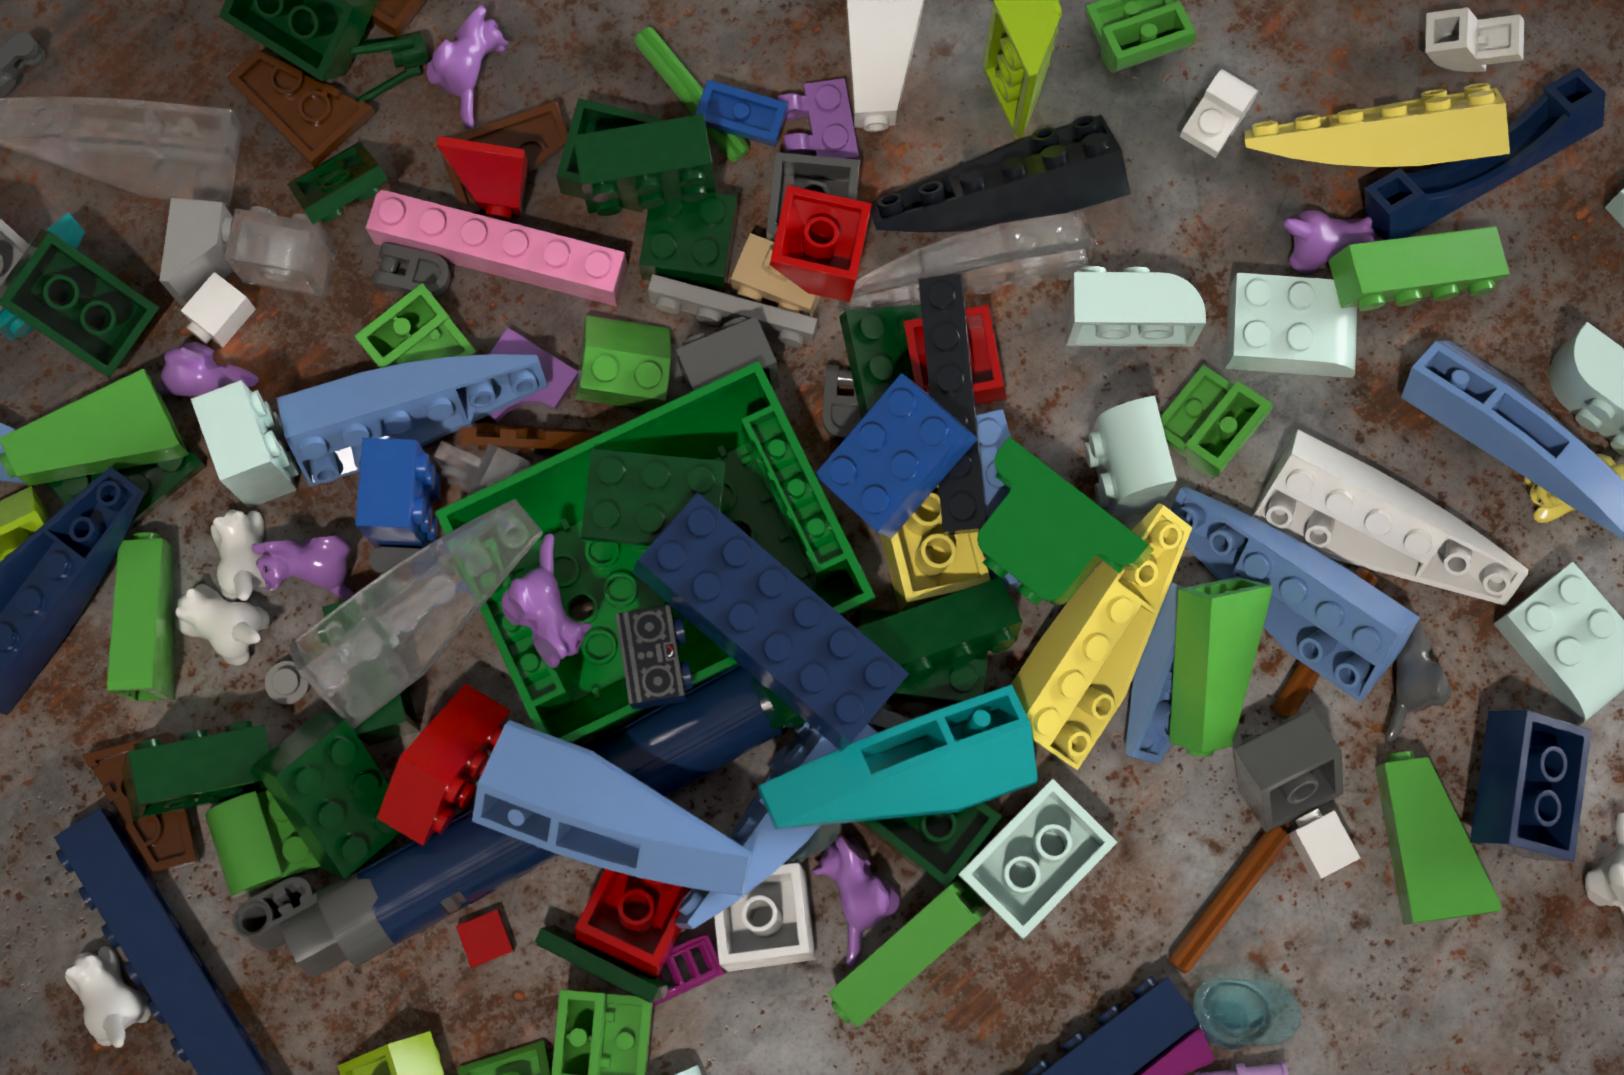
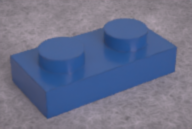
[695,79,788,147]

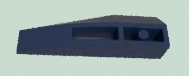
[0,466,145,715]

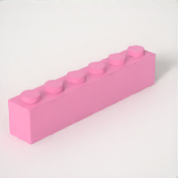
[366,189,628,306]

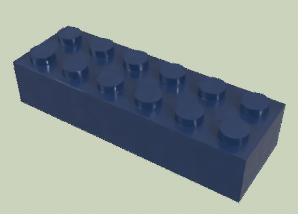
[632,493,909,752]

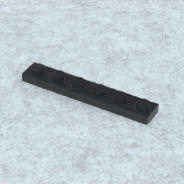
[918,274,987,536]

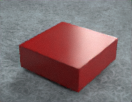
[456,909,515,968]

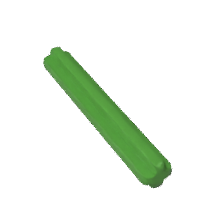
[634,27,749,162]

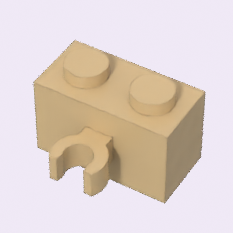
[731,233,821,317]

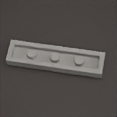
[648,274,818,348]

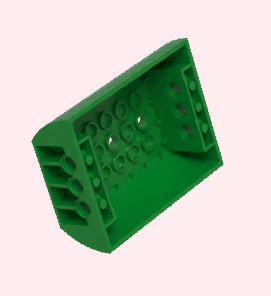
[435,361,875,743]

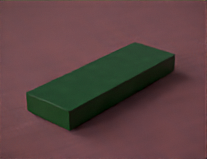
[535,925,671,1003]

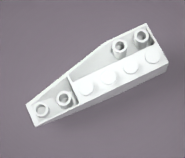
[1252,430,1528,605]

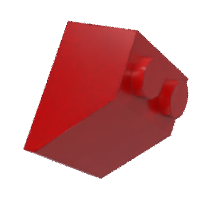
[903,304,1007,406]

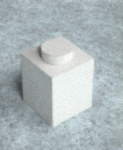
[181,272,256,347]
[1288,808,1360,881]

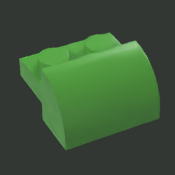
[1085,0,1196,73]
[354,283,477,368]
[1160,364,1273,477]
[205,790,321,898]
[551,990,653,1075]

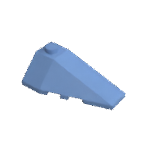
[1125,582,1185,764]

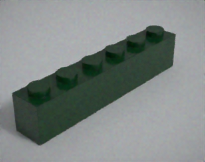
[751,577,1023,730]

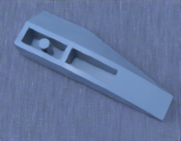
[1401,341,1624,540]
[276,354,548,486]
[472,720,752,896]
[674,722,878,929]

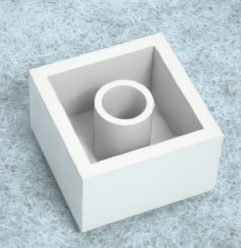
[714,863,816,972]

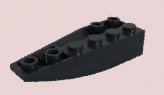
[870,115,1131,233]

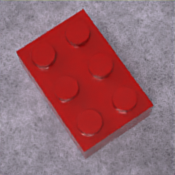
[377,684,511,846]
[575,869,693,979]

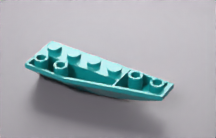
[758,685,1038,829]

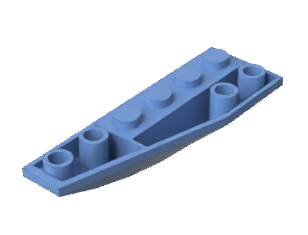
[1170,486,1420,702]

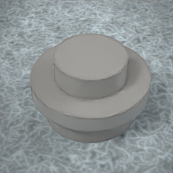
[265,661,310,705]

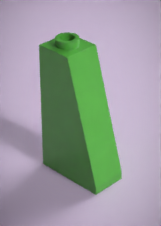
[0,369,189,486]
[107,532,175,702]
[1169,577,1272,757]
[1375,751,1502,925]
[828,877,991,1028]

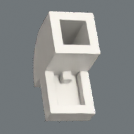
[1425,7,1524,72]
[1179,69,1258,158]

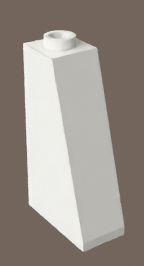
[845,0,925,132]

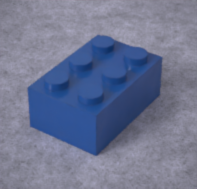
[815,373,978,539]
[355,437,442,549]

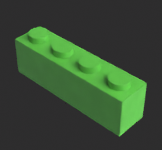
[1328,226,1510,311]

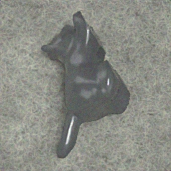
[1385,620,1451,743]

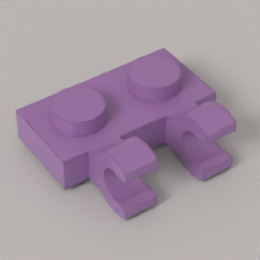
[777,78,859,160]

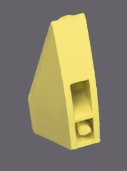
[1244,83,1510,167]
[1011,503,1192,770]

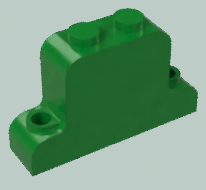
[977,437,1154,606]

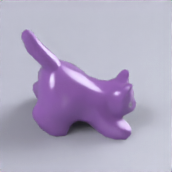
[426,5,509,129]
[1283,210,1378,275]
[156,342,259,396]
[501,534,592,668]
[251,535,359,601]
[812,835,900,967]

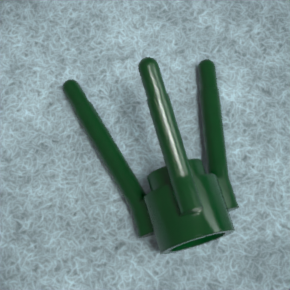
[349,31,429,103]

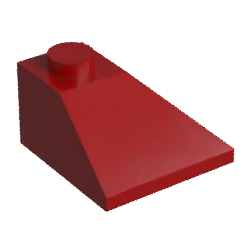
[437,136,529,220]
[770,185,872,303]

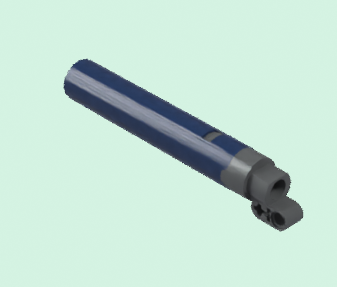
[233,664,784,979]

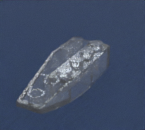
[0,97,242,207]
[837,210,1097,312]
[288,499,543,729]

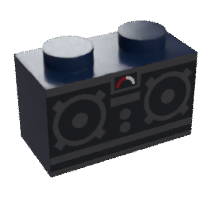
[615,605,693,710]

